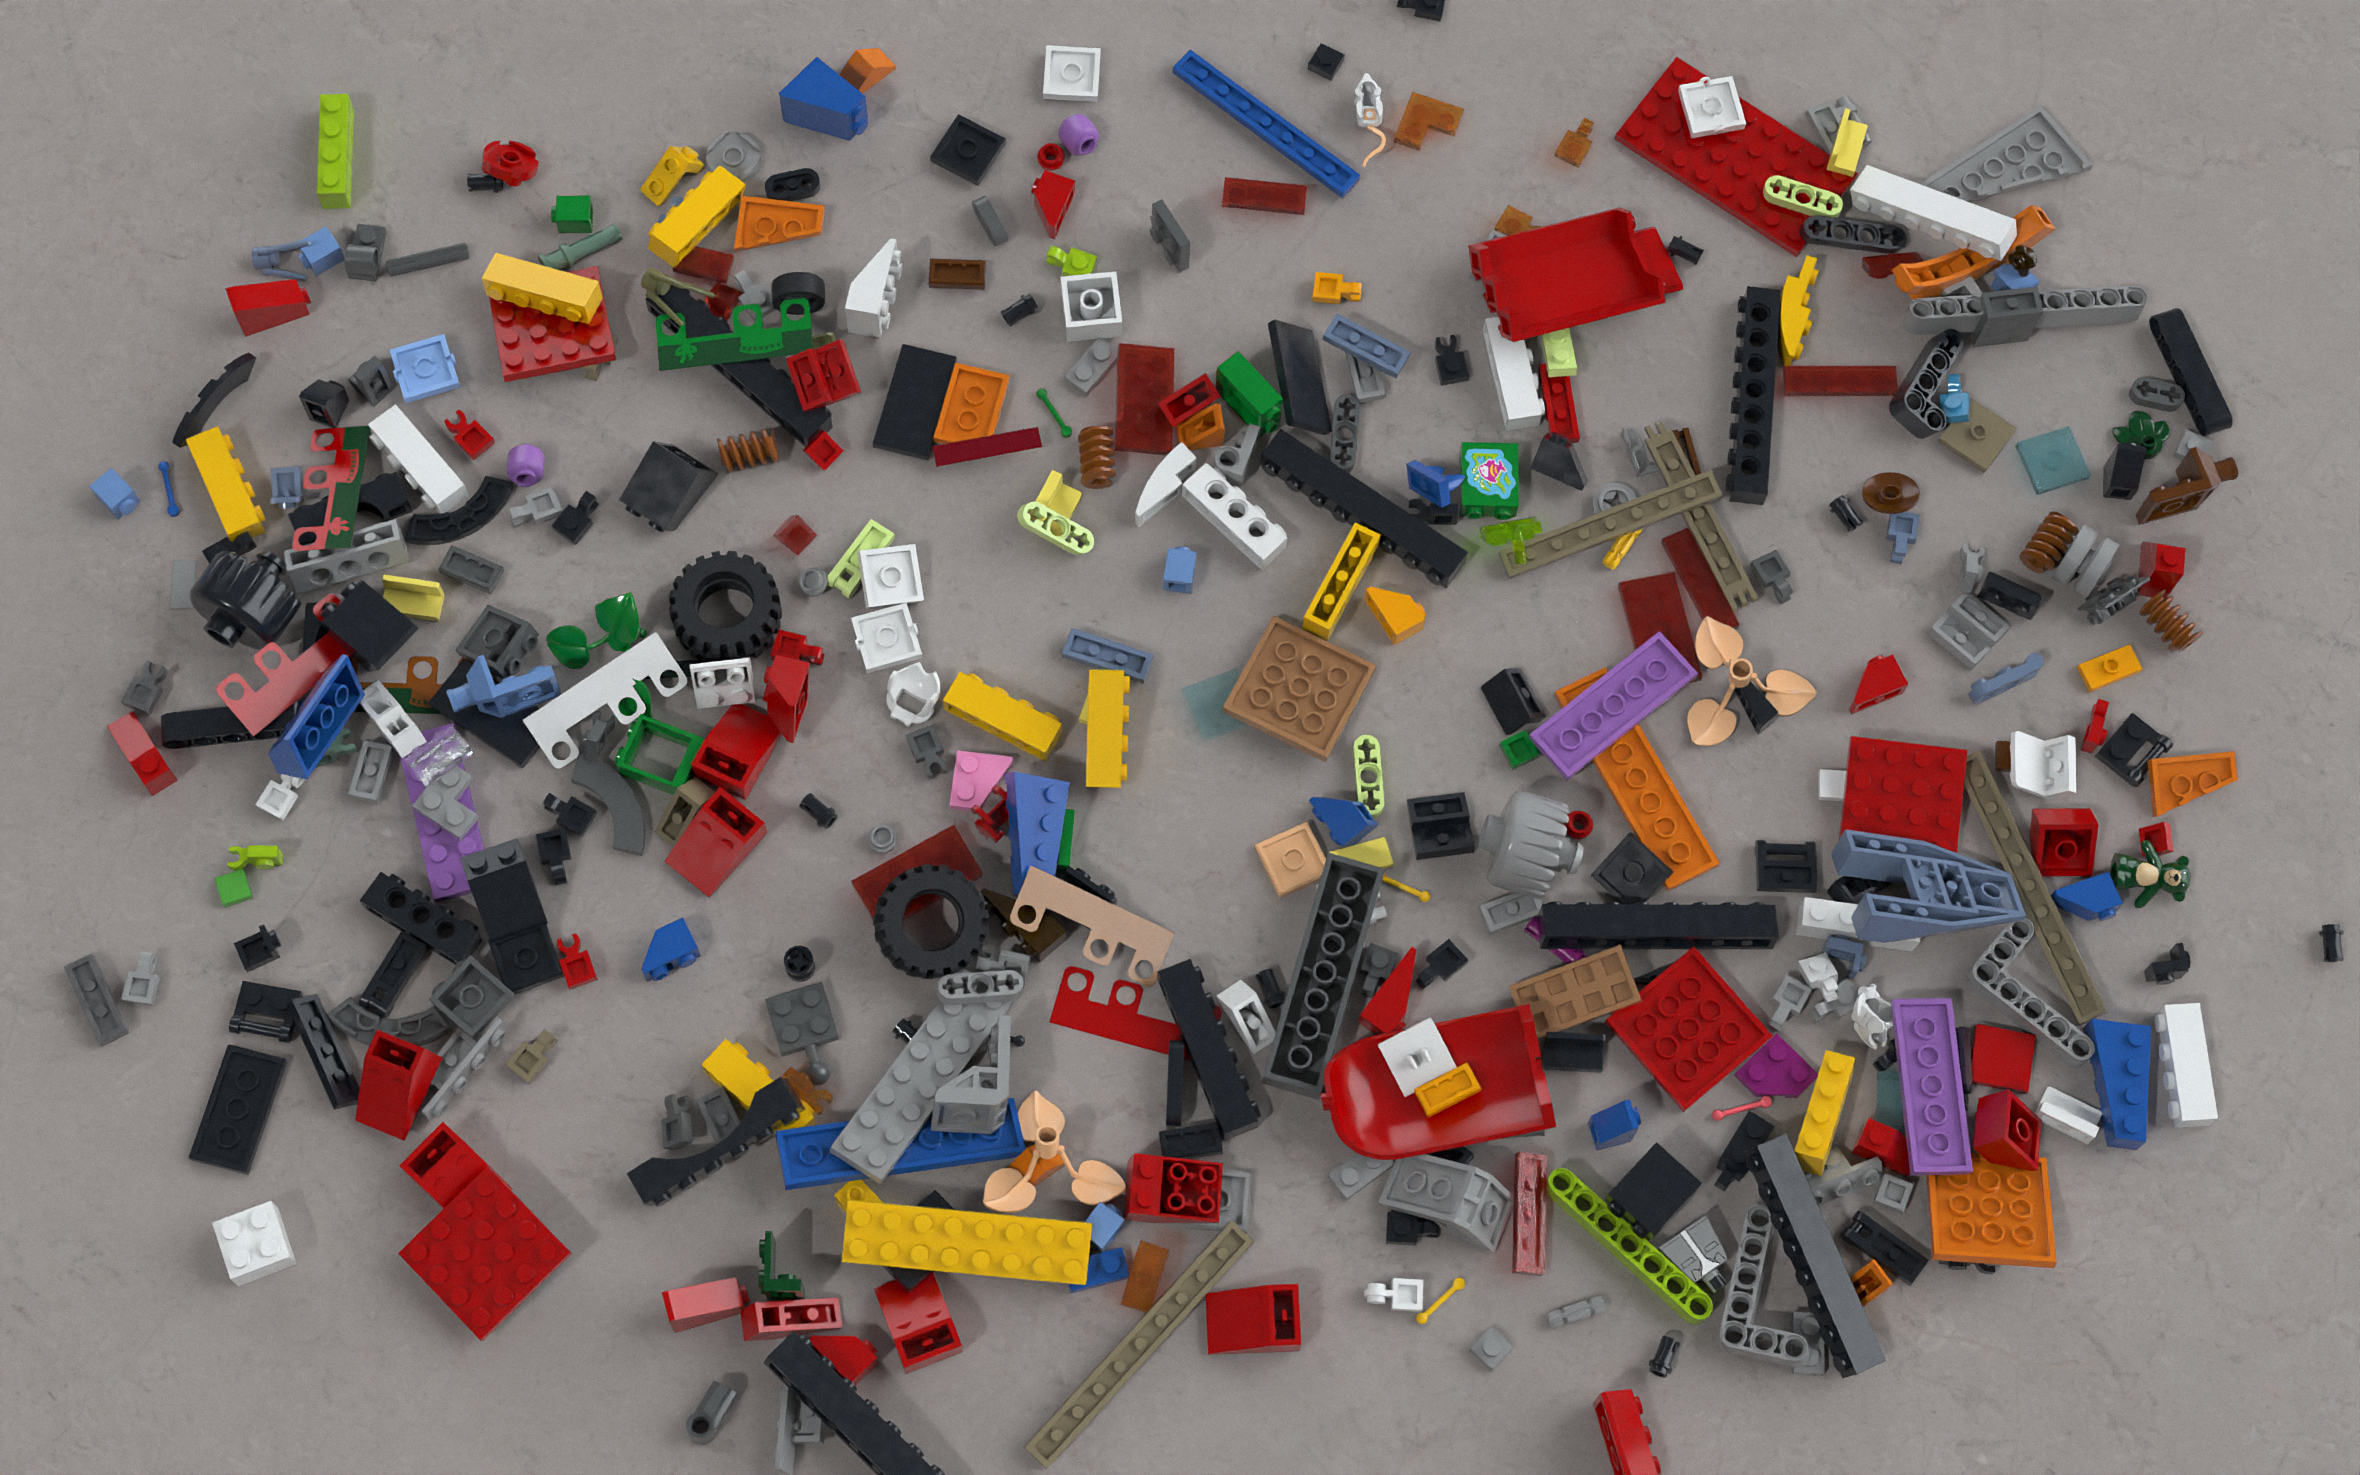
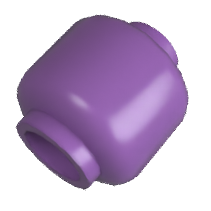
[1058,114,1099,155]
[507,444,545,487]

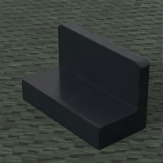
[1481,668,1546,735]
[1542,1032,1606,1073]

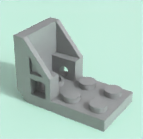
[931,1015,1011,1134]
[1378,1154,1516,1253]

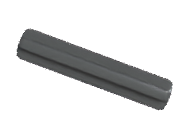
[386,243,469,276]

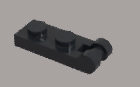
[359,931,428,1018]
[1840,1211,1929,1286]

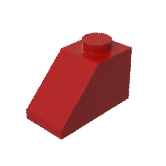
[1031,170,1075,239]
[1158,373,1221,427]
[1849,654,1908,715]
[1851,1118,1910,1177]
[809,1335,879,1386]

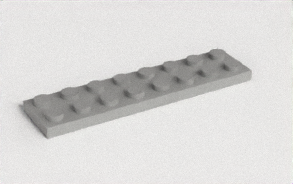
[830,969,1014,1184]

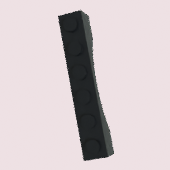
[627,1077,806,1207]

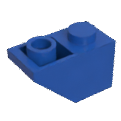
[1309,797,1378,847]
[641,917,701,982]
[1588,1099,1641,1151]

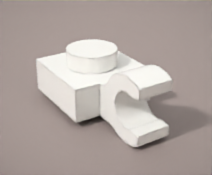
[1798,953,1838,1002]

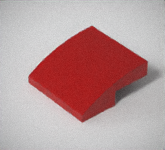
[786,339,862,412]

